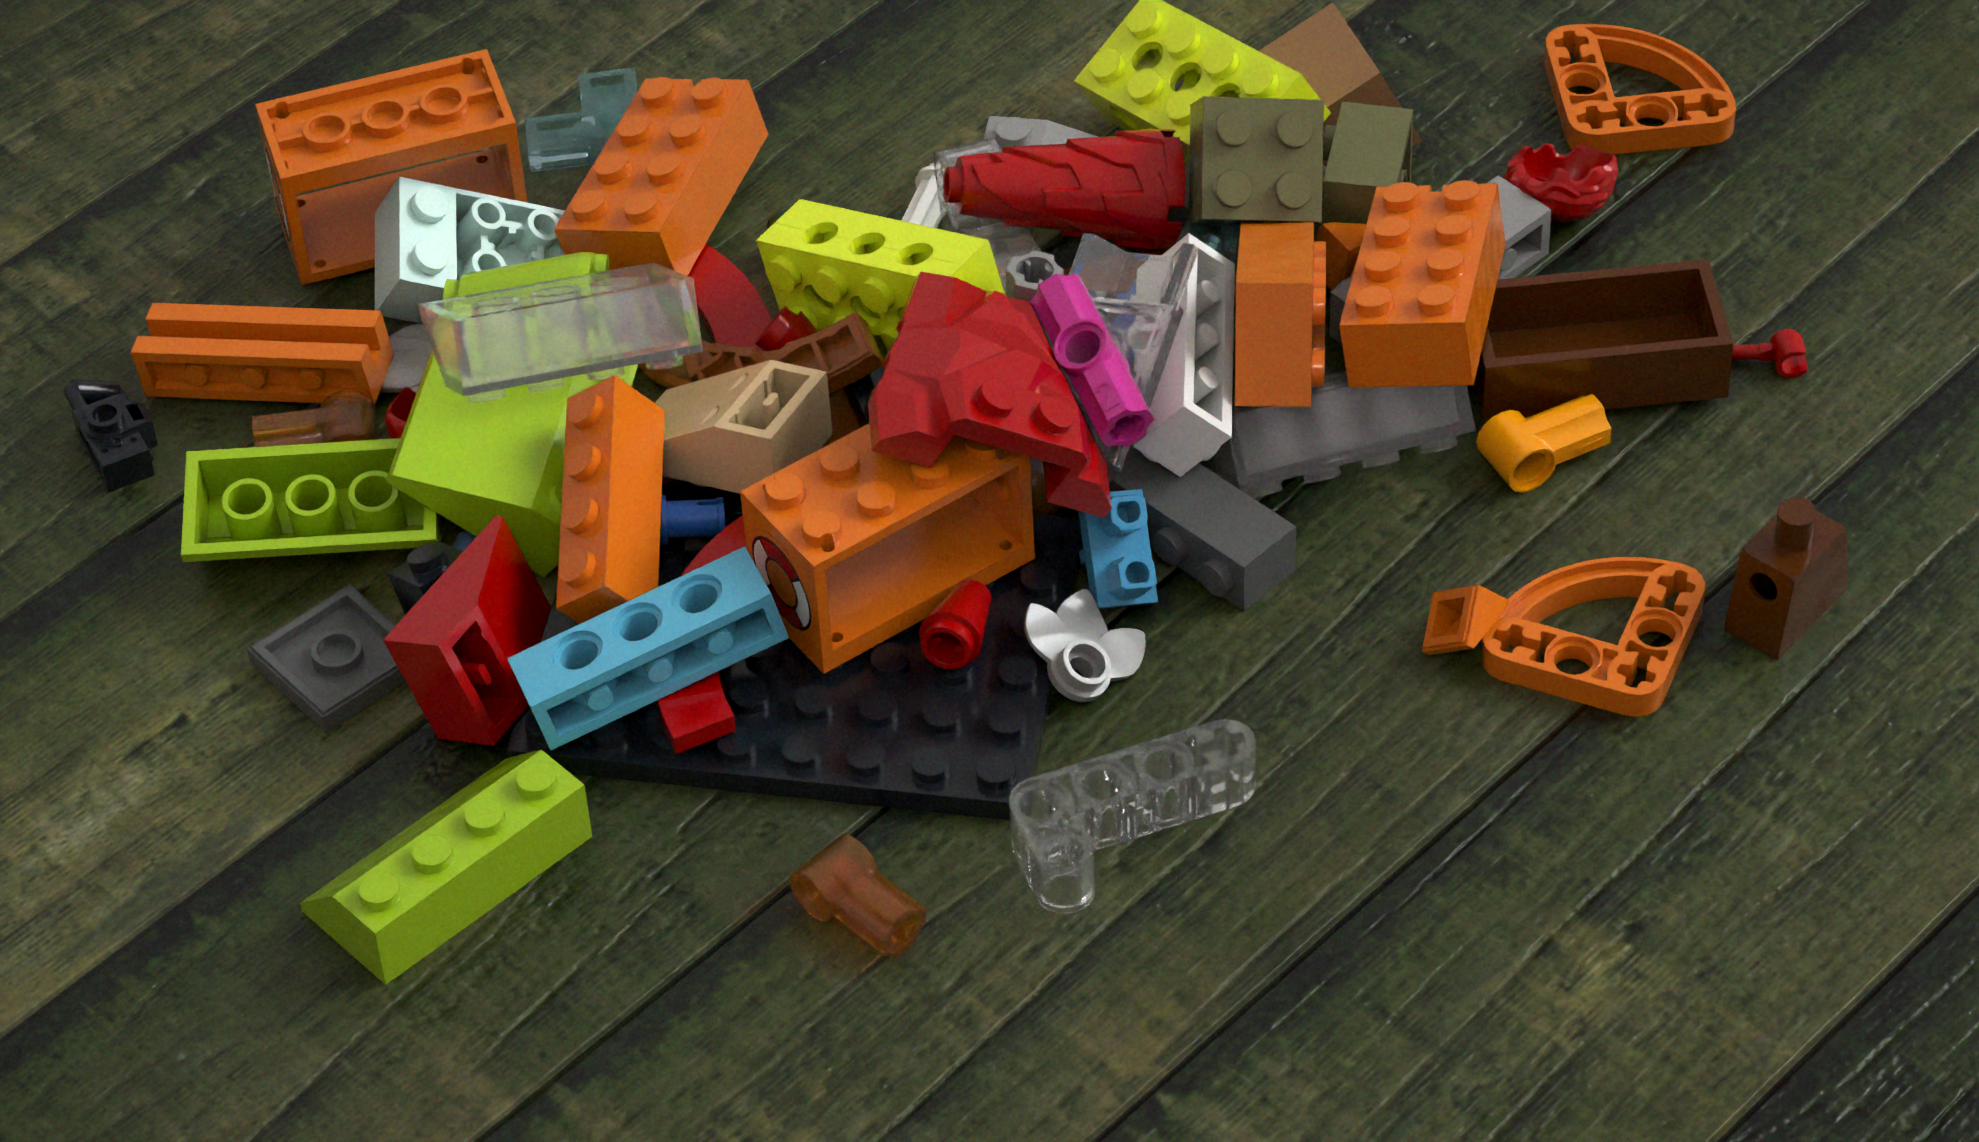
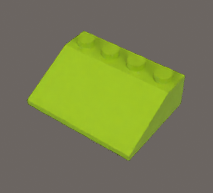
[385,300,638,577]

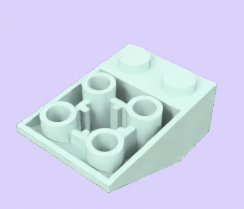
[375,176,565,325]

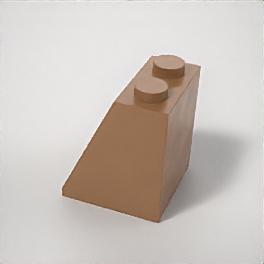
[1259,2,1422,165]

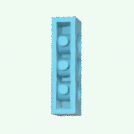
[507,546,789,750]

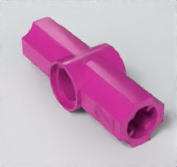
[1030,273,1155,448]

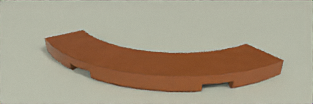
[608,289,884,394]

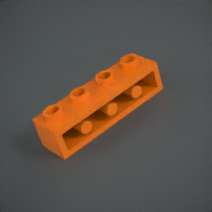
[556,375,665,624]

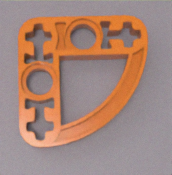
[1545,24,1736,155]
[1481,557,1706,717]

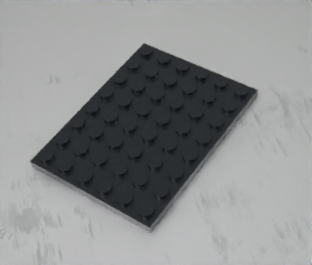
[506,481,1083,822]

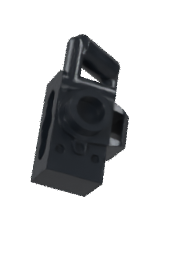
[63,379,158,492]

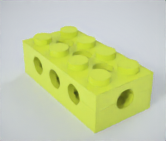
[1074,0,1331,166]
[756,199,1006,351]

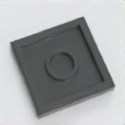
[247,584,406,733]

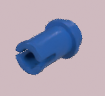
[660,495,725,545]

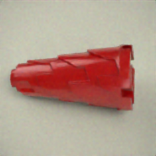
[943,129,1186,249]

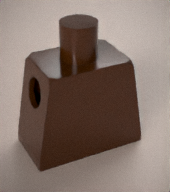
[1724,497,1848,660]

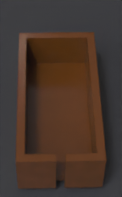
[1474,259,1733,421]

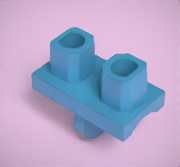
[1078,489,1158,610]

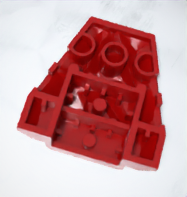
[868,271,1112,518]

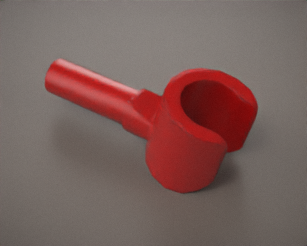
[1732,329,1808,378]

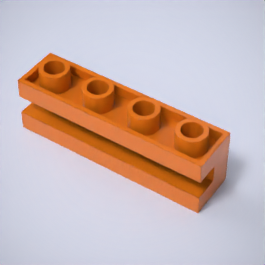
[130,303,394,406]

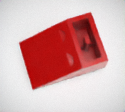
[383,516,551,746]

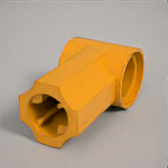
[1476,394,1612,493]

